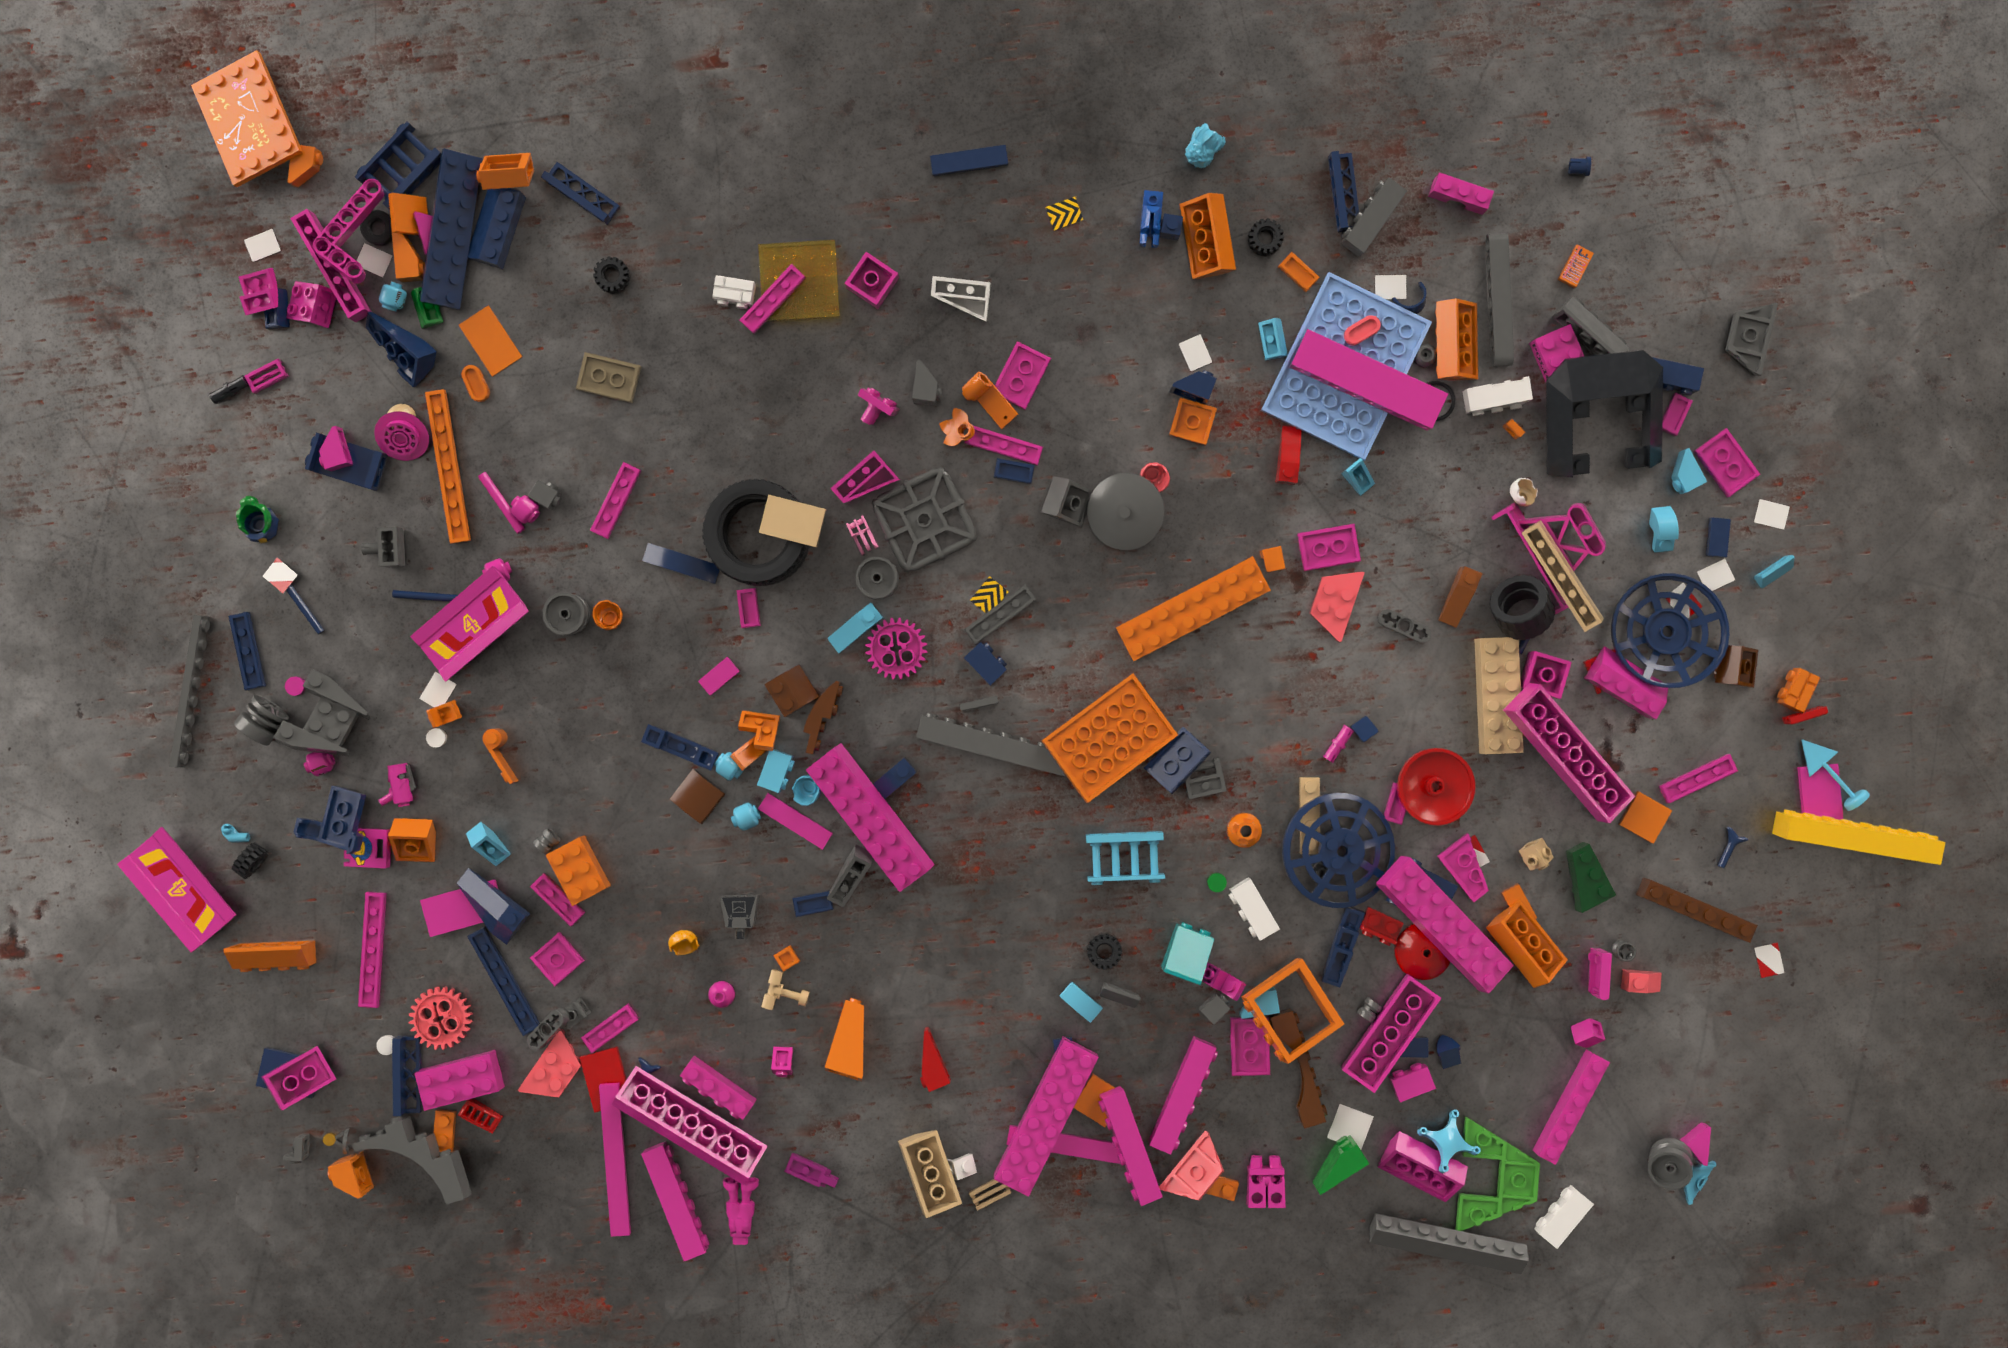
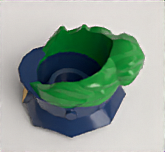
[236,496,279,543]

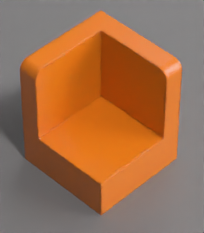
[1260,546,1286,572]

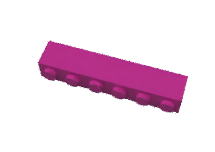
[290,209,372,322]
[1148,1036,1218,1155]
[1532,1049,1610,1165]
[1098,1086,1163,1206]
[641,1141,709,1261]

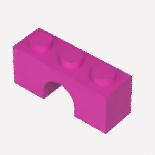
[1428,173,1494,215]

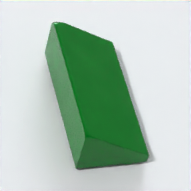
[411,287,443,329]

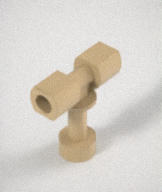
[761,969,810,1010]

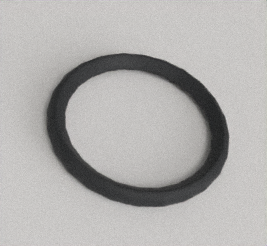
[1426,381,1455,421]

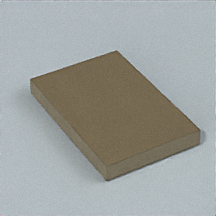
[576,352,641,404]

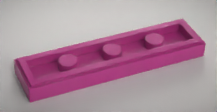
[739,264,806,334]
[965,426,1043,466]
[590,462,641,539]
[1659,754,1738,804]
[758,793,833,850]

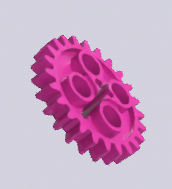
[865,618,928,679]

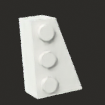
[931,276,991,322]
[1462,376,1533,416]

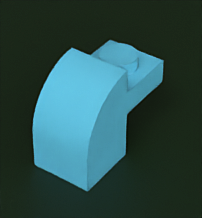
[1649,506,1679,553]

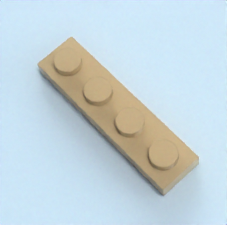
[1299,777,1320,854]

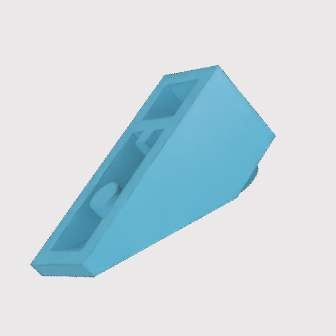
[827,603,884,653]

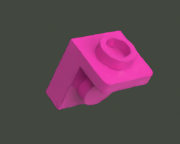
[771,1047,793,1077]

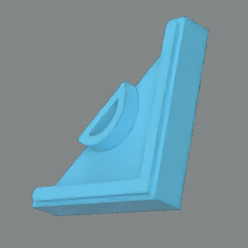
[1684,1161,1717,1205]

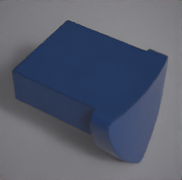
[1437,1035,1461,1069]

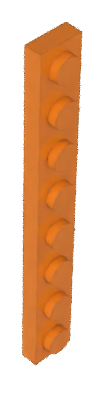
[425,389,471,544]

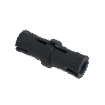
[209,375,249,404]

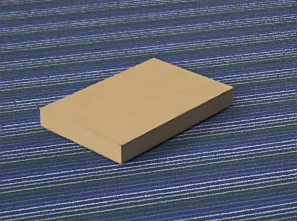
[759,495,826,548]

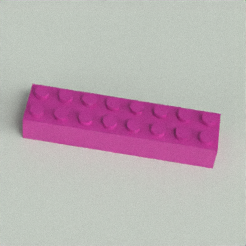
[1503,683,1635,823]
[806,743,935,892]
[1376,856,1514,994]
[994,1036,1099,1197]
[612,1066,767,1185]

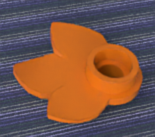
[939,408,975,446]

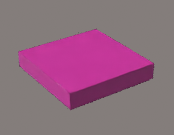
[530,932,585,987]

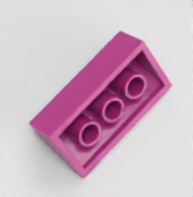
[1584,646,1668,720]
[1378,1131,1468,1202]

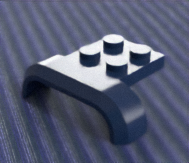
[293,785,366,854]

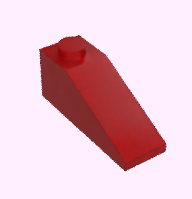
[1275,426,1302,485]
[920,1027,951,1092]

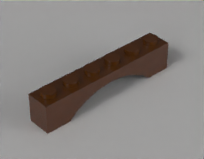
[1636,877,1758,943]
[1268,1008,1328,1129]

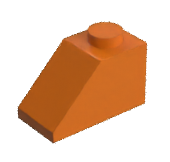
[287,145,323,188]

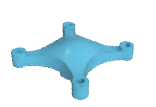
[1417,1110,1481,1173]

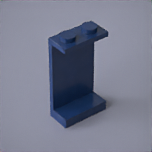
[305,432,388,491]

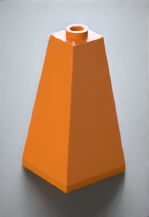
[825,998,864,1082]

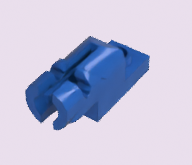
[1139,190,1163,248]

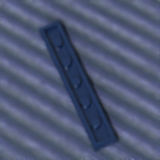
[467,926,540,1036]

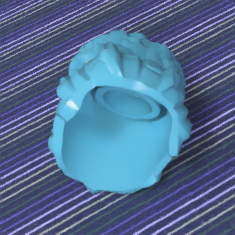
[1185,123,1226,168]

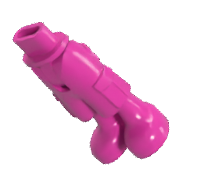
[723,1177,759,1245]

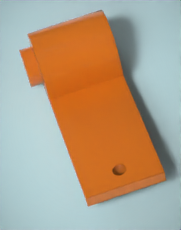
[962,372,1018,429]
[483,728,519,784]

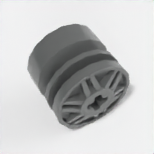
[234,695,289,746]

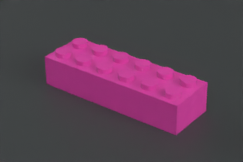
[1341,974,1441,1093]

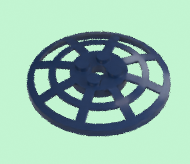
[1611,573,1730,688]
[1282,793,1395,908]

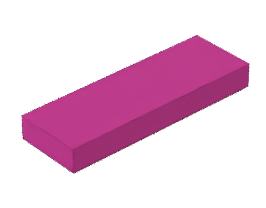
[530,873,586,927]
[581,1003,640,1053]

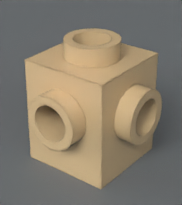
[1519,838,1554,871]

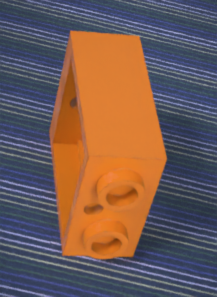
[476,153,534,190]

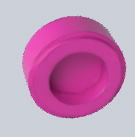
[285,677,305,696]

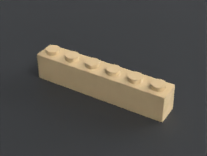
[1522,520,1604,632]

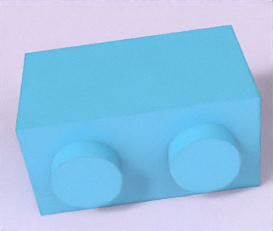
[757,749,795,793]

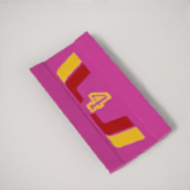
[410,566,529,682]
[117,827,236,953]

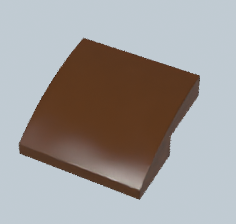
[670,769,725,824]

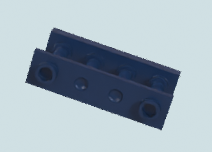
[355,121,442,210]

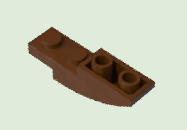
[803,681,843,754]

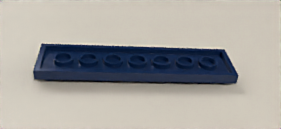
[420,148,482,310]

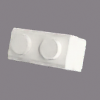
[712,275,756,309]

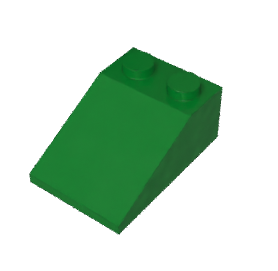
[1312,1135,1369,1195]

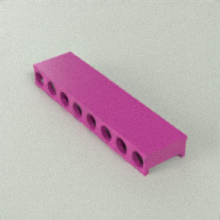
[1289,329,1448,431]

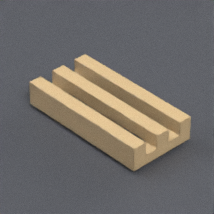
[969,1179,1012,1211]

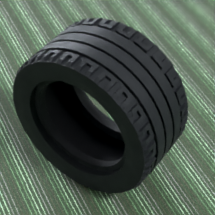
[702,479,810,586]

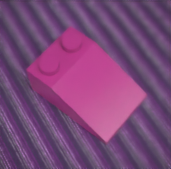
[262,1046,336,1110]

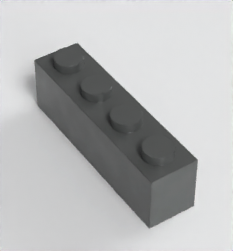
[1341,177,1407,257]

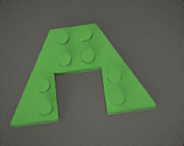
[1455,1117,1540,1231]

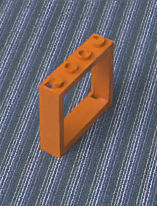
[1241,958,1344,1064]

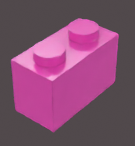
[1388,1063,1436,1102]

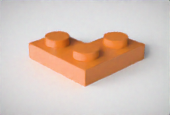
[738,711,780,751]

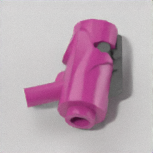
[378,763,416,807]

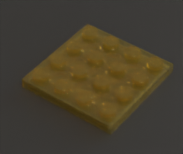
[758,240,840,322]

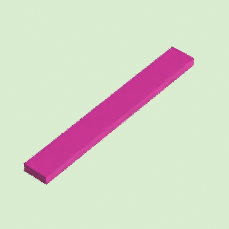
[599,1083,631,1237]

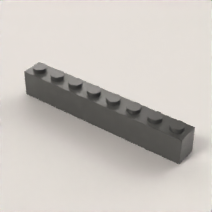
[916,713,1066,777]
[1369,1214,1528,1274]

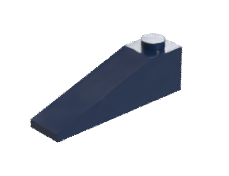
[366,311,437,387]

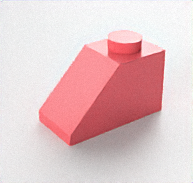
[1621,969,1662,993]

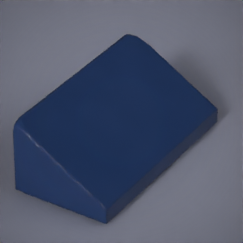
[264,288,290,329]

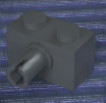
[361,527,406,568]

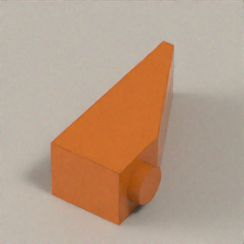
[391,225,425,283]

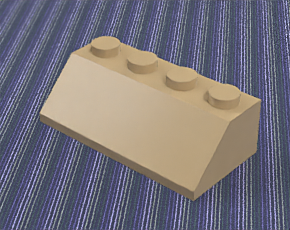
[898,1130,962,1218]

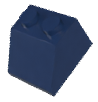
[1169,370,1217,405]

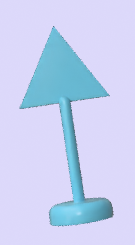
[1801,740,1870,811]

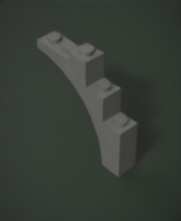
[352,1116,472,1205]

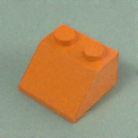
[388,818,436,862]
[328,1151,374,1199]

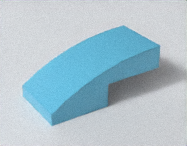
[1059,982,1103,1023]

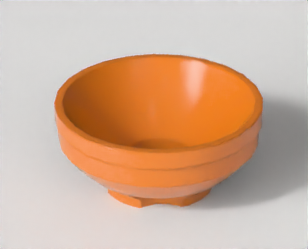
[1227,813,1262,848]

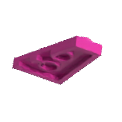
[1437,833,1489,902]

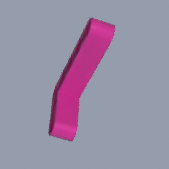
[313,179,384,284]

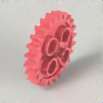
[408,986,473,1050]

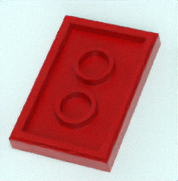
[579,1046,627,1113]

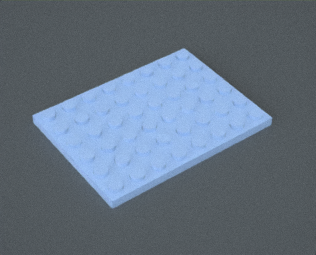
[1261,272,1432,461]

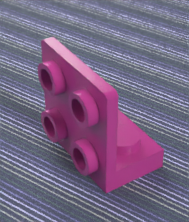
[286,281,336,328]

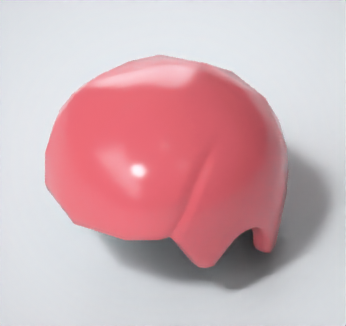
[1140,462,1170,492]

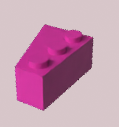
[830,450,900,503]

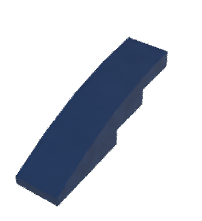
[1322,907,1365,988]

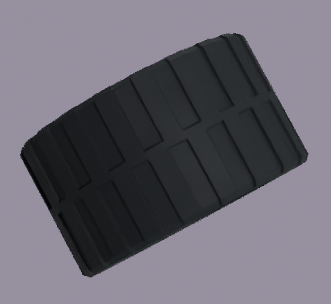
[1489,575,1555,640]

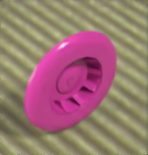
[374,411,429,461]

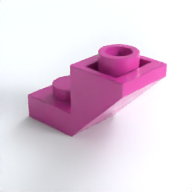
[1202,962,1246,1001]

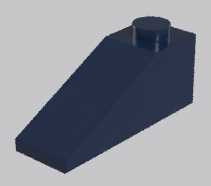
[873,757,917,799]

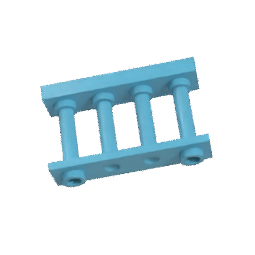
[1086,831,1165,885]

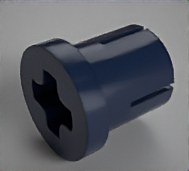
[1569,156,1591,176]

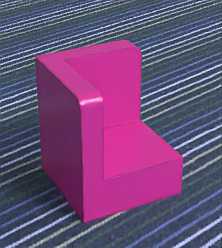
[1571,1018,1605,1048]

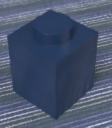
[1159,213,1183,241]

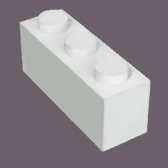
[1229,877,1280,941]
[1534,1185,1594,1249]

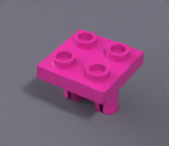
[858,387,900,425]

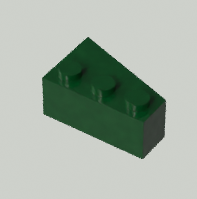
[1566,842,1616,913]

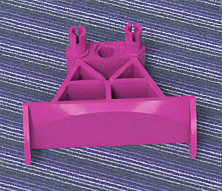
[1491,502,1606,614]

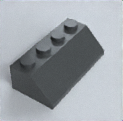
[1552,296,1629,355]

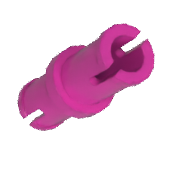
[1323,725,1354,763]

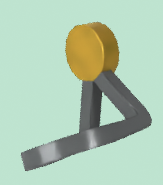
[323,1128,350,1154]

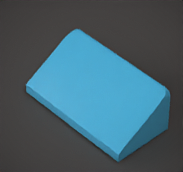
[1258,318,1288,360]
[1754,555,1795,588]

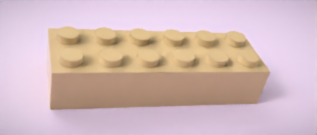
[1474,637,1524,754]

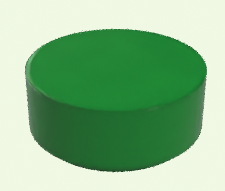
[1207,873,1227,892]

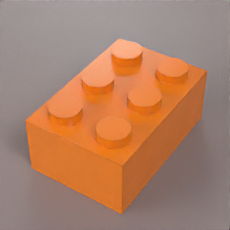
[546,835,611,906]

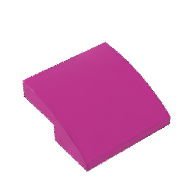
[238,268,278,315]

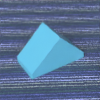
[1341,458,1375,496]

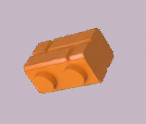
[1777,668,1820,713]

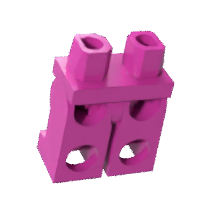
[1246,1155,1286,1208]

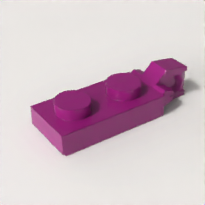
[784,1153,839,1188]

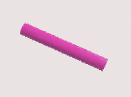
[478,472,525,534]

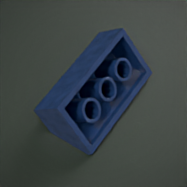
[468,188,526,270]

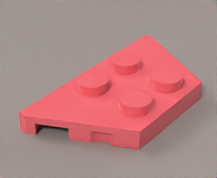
[1309,572,1365,642]
[517,1029,582,1098]
[1159,1131,1224,1201]

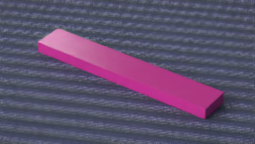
[358,892,387,1008]
[1007,1125,1120,1164]

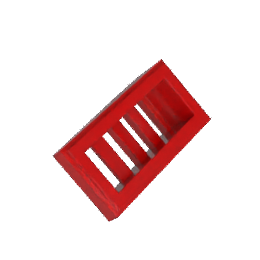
[458,1098,503,1134]

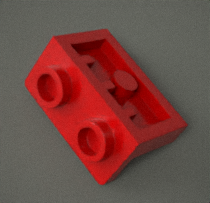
[1360,906,1404,946]

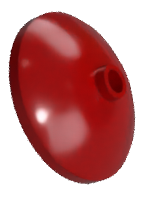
[1394,924,1450,980]

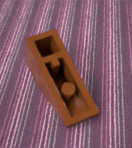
[1438,566,1483,628]

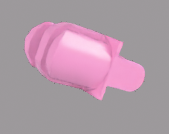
[846,515,879,555]

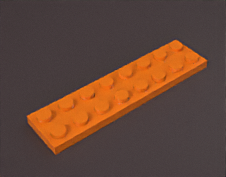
[1116,556,1271,662]

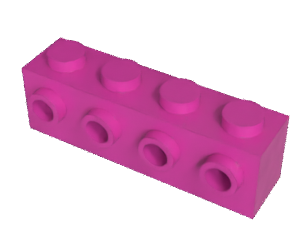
[680,1056,757,1120]

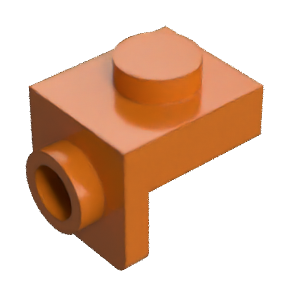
[426,700,462,728]

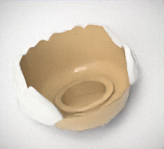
[1510,478,1538,507]

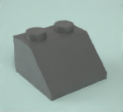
[912,360,942,407]
[1041,476,1093,527]

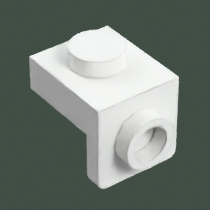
[947,1153,977,1180]

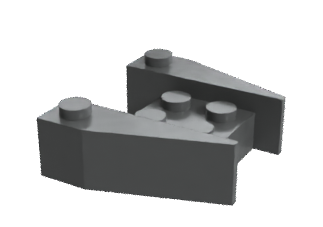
[274,669,370,756]

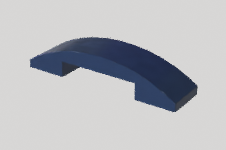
[642,543,720,584]
[641,724,719,771]

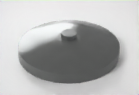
[1087,473,1165,550]

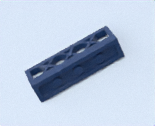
[1328,151,1359,232]
[541,162,620,225]
[392,1035,422,1116]

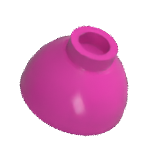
[708,981,735,1008]

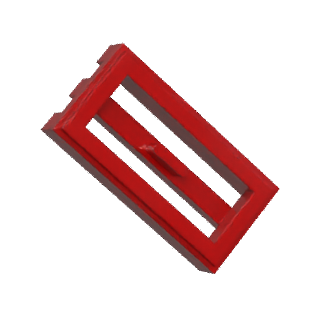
[1782,706,1829,725]

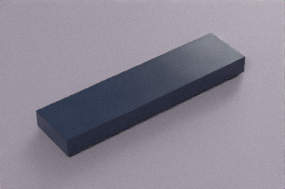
[930,145,1008,176]
[228,612,266,691]

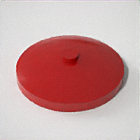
[1397,748,1475,825]

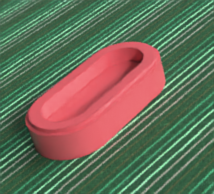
[1344,315,1381,345]

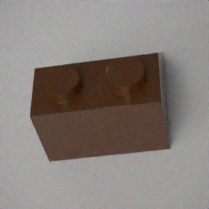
[1714,644,1758,688]
[764,664,819,717]

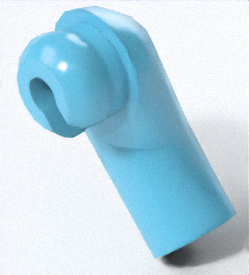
[221,824,250,843]

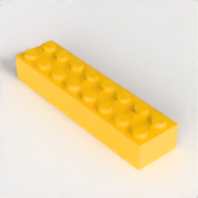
[1772,809,1946,865]

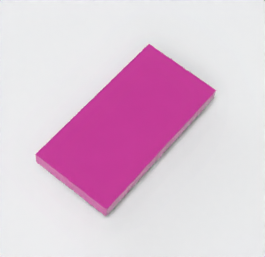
[420,879,498,937]

